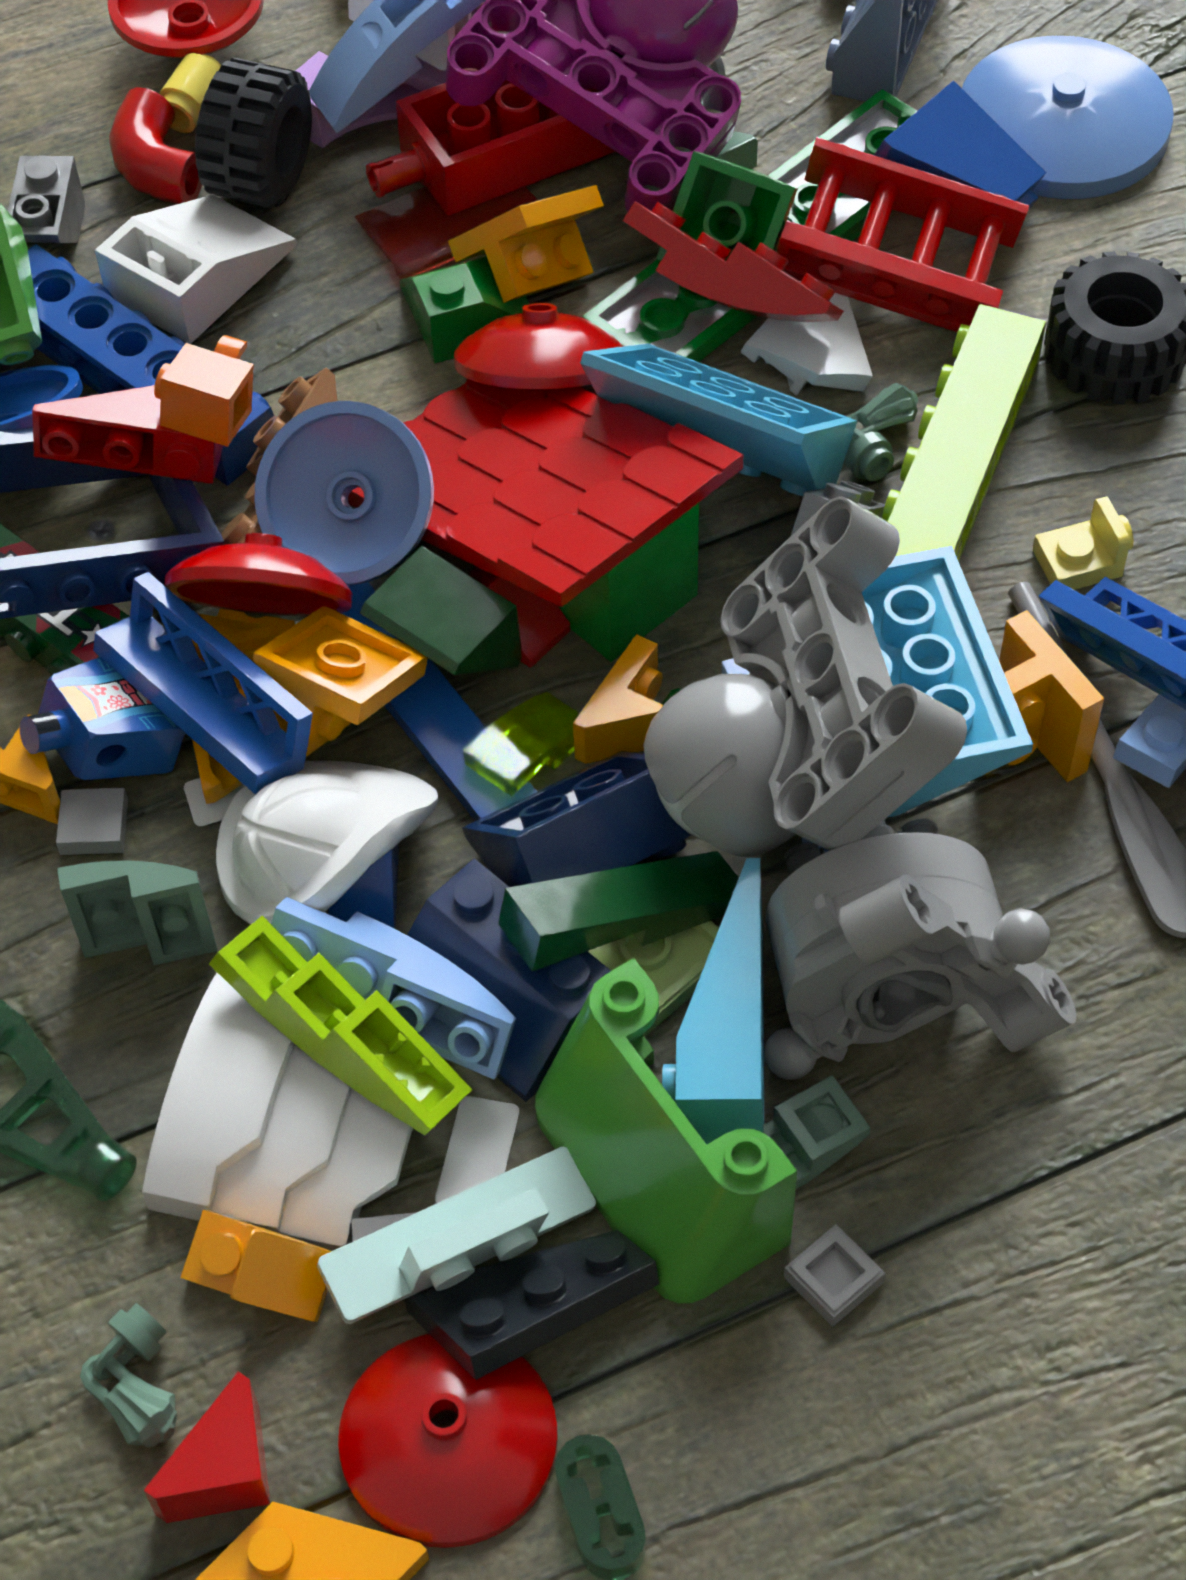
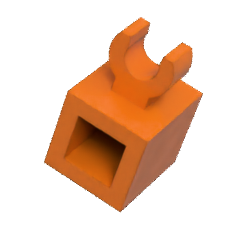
[154,335,254,447]

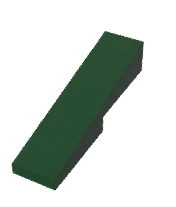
[498,851,739,972]

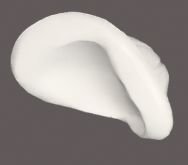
[216,760,438,924]

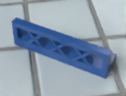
[93,572,313,794]
[1039,577,1186,710]

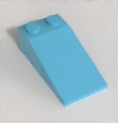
[662,858,765,1144]

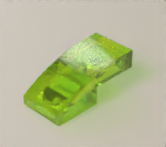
[463,692,580,797]

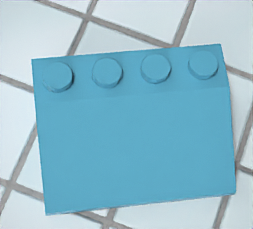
[580,343,857,496]
[862,546,1033,817]

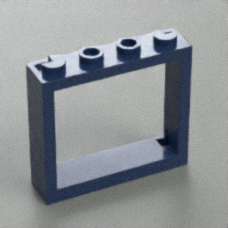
[0,427,225,619]

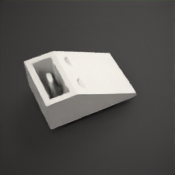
[95,195,297,344]

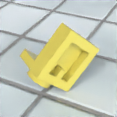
[1033,496,1133,590]

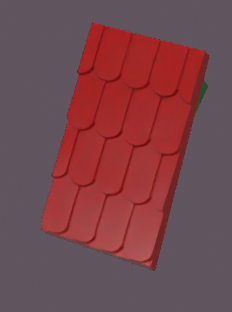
[348,379,744,662]

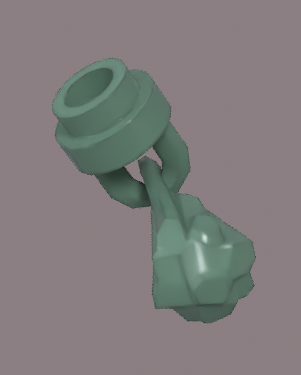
[845,383,918,481]
[80,1303,177,1448]

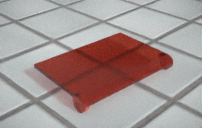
[355,186,539,279]

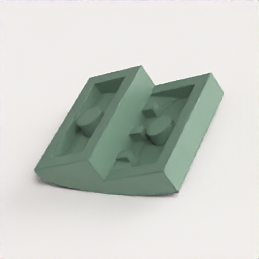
[57,861,218,966]

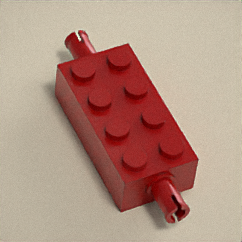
[366,70,616,216]

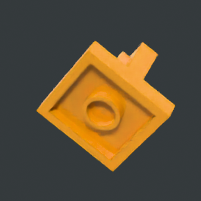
[448,185,604,303]
[252,606,428,757]
[986,610,1104,782]

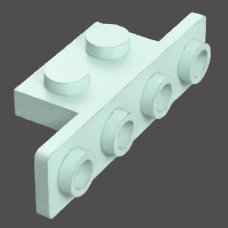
[317,1147,596,1324]

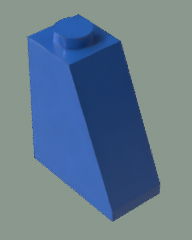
[874,80,1047,210]

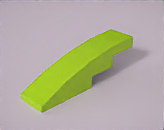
[209,915,473,1135]

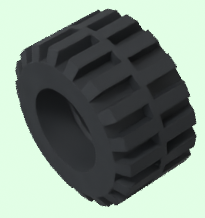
[195,58,312,208]
[1044,251,1186,404]

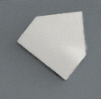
[741,293,873,395]

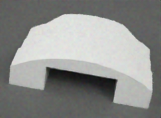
[142,973,413,1250]

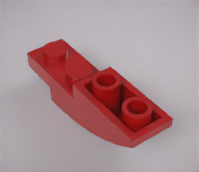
[623,201,844,322]

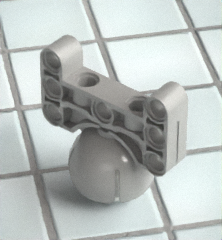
[643,496,967,857]

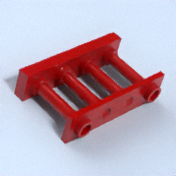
[777,137,1029,332]

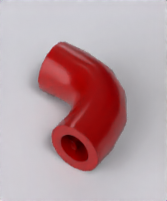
[109,87,202,204]

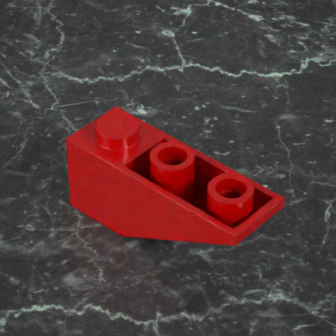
[32,385,223,484]

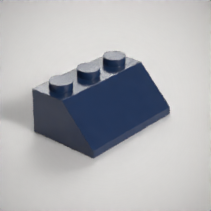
[462,751,692,887]
[407,858,611,1102]

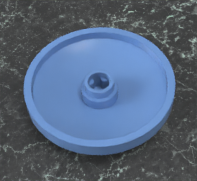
[962,36,1174,199]

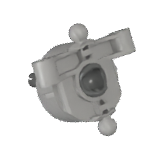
[764,819,1077,1080]

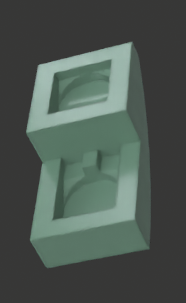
[763,1075,871,1189]

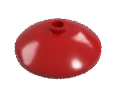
[108,0,264,59]
[454,303,623,389]
[164,533,353,616]
[338,1334,558,1548]

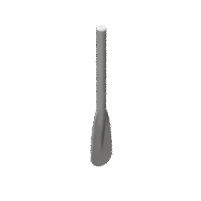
[1008,582,1186,938]

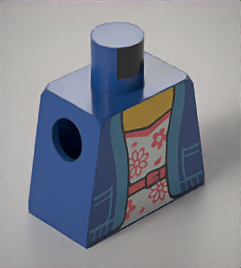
[20,657,185,780]

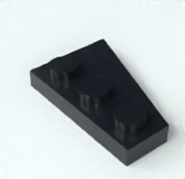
[404,1230,660,1380]

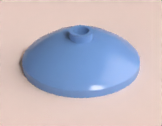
[254,401,434,585]

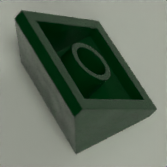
[360,546,522,675]

